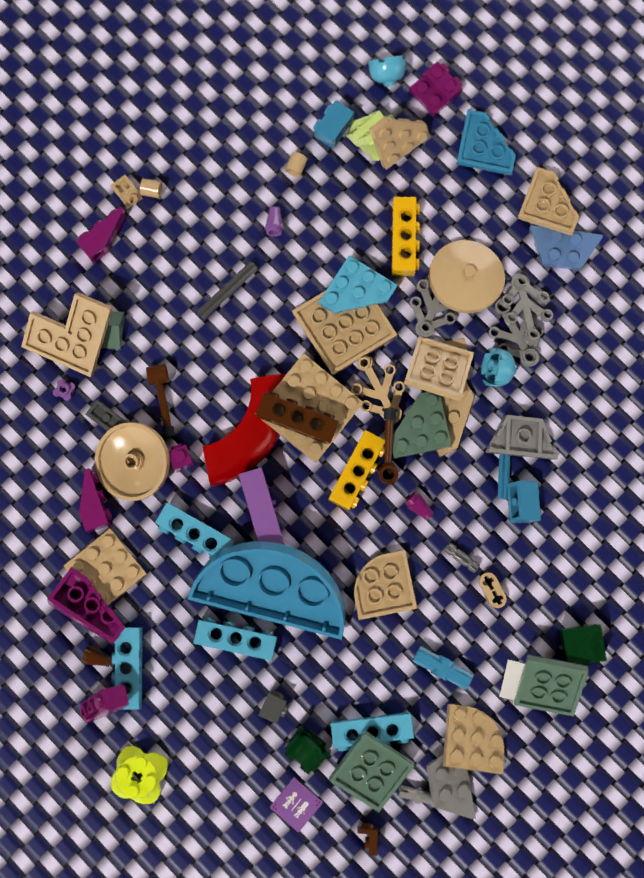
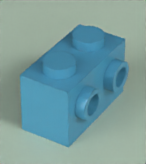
[313,100,354,149]
[507,481,541,523]

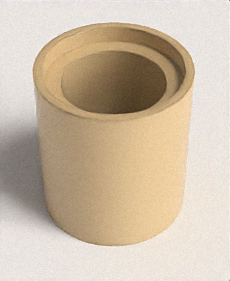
[285,152,308,177]
[140,178,162,198]

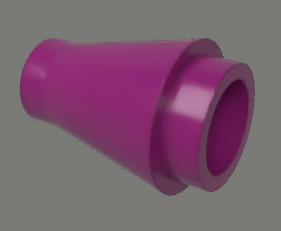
[405,492,434,520]

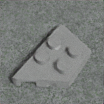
[486,415,558,460]
[426,751,476,819]

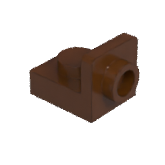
[357,823,378,856]

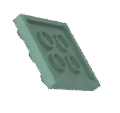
[514,655,589,716]
[329,730,415,812]

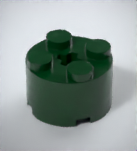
[284,726,331,774]

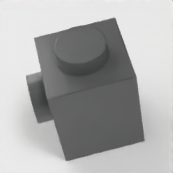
[258,690,289,724]

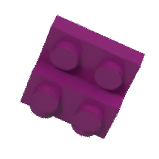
[409,61,462,117]

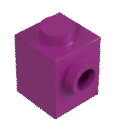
[168,444,195,473]

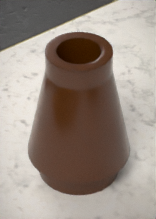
[81,645,112,667]

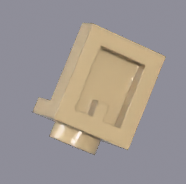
[110,175,142,209]

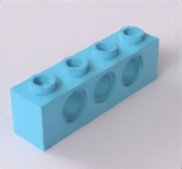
[155,503,236,559]
[193,617,277,661]
[112,627,142,710]
[330,712,414,751]

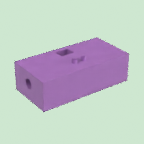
[239,468,285,545]

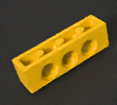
[392,197,420,276]
[328,430,385,511]

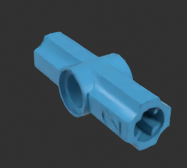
[412,646,474,690]

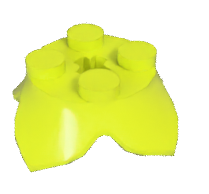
[111,746,168,804]

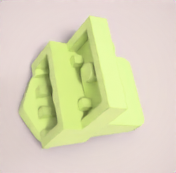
[345,110,396,161]

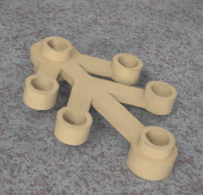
[351,356,406,423]

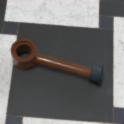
[146,364,177,438]
[377,408,399,484]

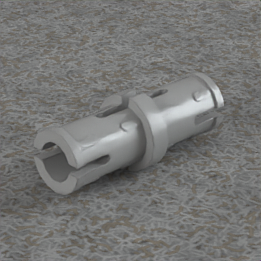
[398,784,432,805]

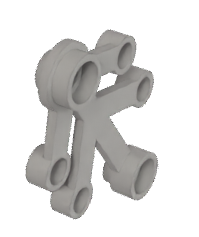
[500,273,553,345]
[409,279,456,338]
[488,299,543,367]

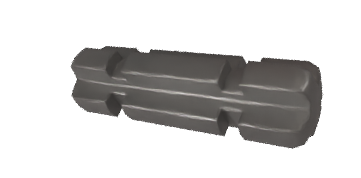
[444,543,480,573]

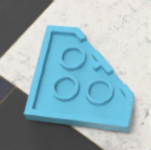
[318,255,398,314]

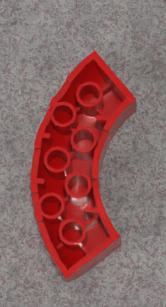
[203,374,286,487]

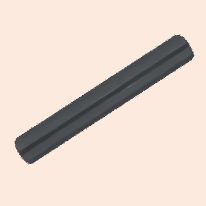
[198,262,257,319]

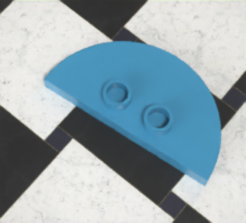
[188,541,346,640]

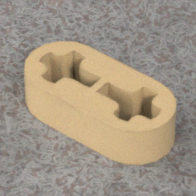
[478,573,507,608]

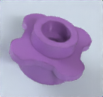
[53,379,75,401]

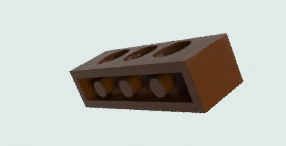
[254,391,339,445]

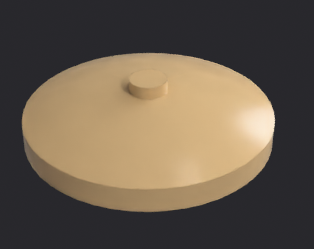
[429,240,505,313]
[95,422,170,501]

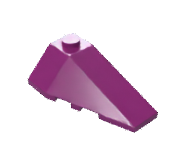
[47,567,125,644]

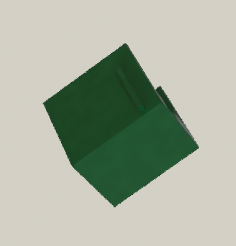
[559,624,607,665]

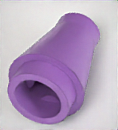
[265,207,284,237]

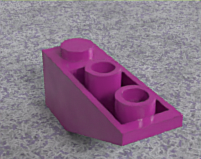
[76,207,127,264]
[79,468,112,533]
[80,685,129,724]

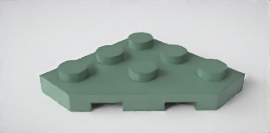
[392,392,452,459]

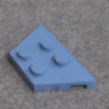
[529,225,603,271]

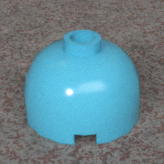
[368,56,406,87]
[481,348,517,387]

